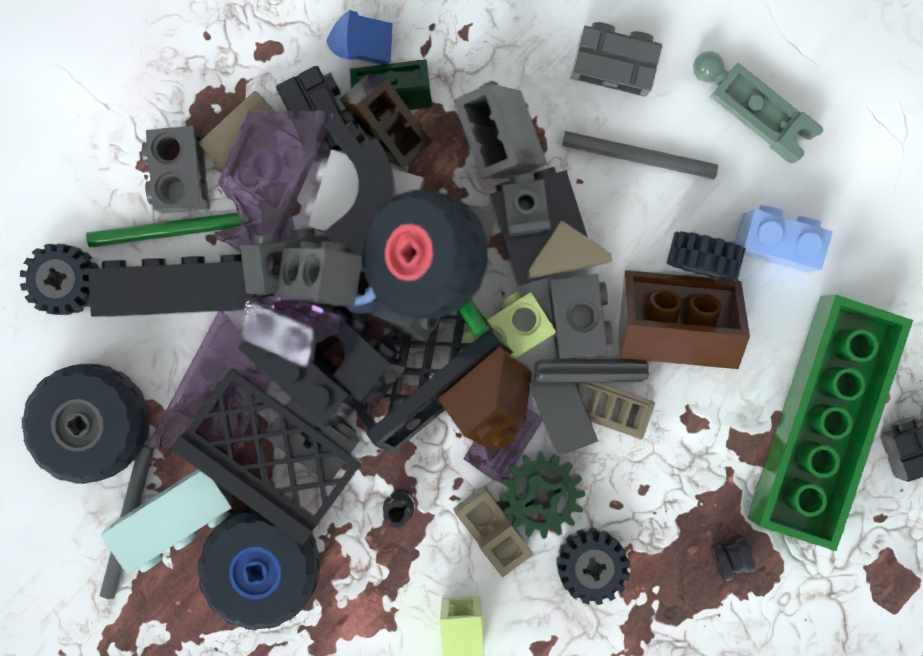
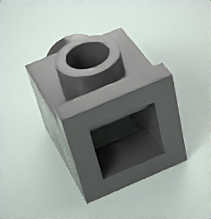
[502,174,551,237]

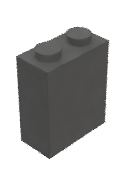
[453,83,547,179]

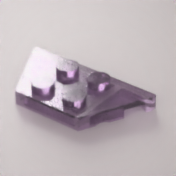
[218,111,334,238]
[147,311,273,450]

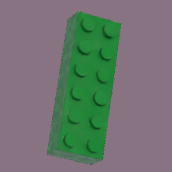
[747,295,913,552]

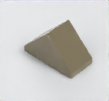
[527,221,612,279]

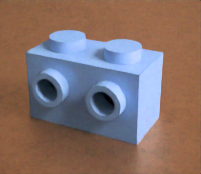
[735,205,833,272]

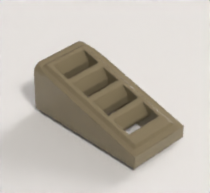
[576,382,655,439]

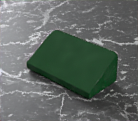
[350,59,432,110]

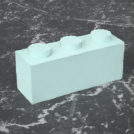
[100,469,234,575]

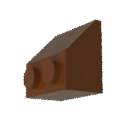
[438,346,532,451]

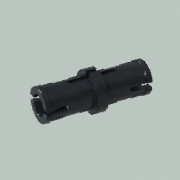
[383,489,415,528]

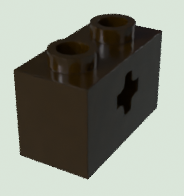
[339,74,432,168]

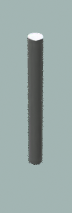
[562,131,718,179]
[99,444,154,599]

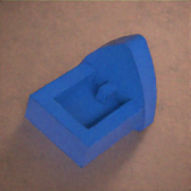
[327,10,393,65]

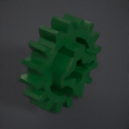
[499,451,586,539]

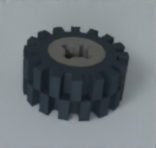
[666,231,746,281]
[19,243,99,315]
[556,528,630,605]

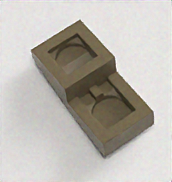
[453,486,534,578]

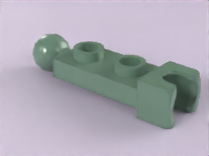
[693,51,823,163]

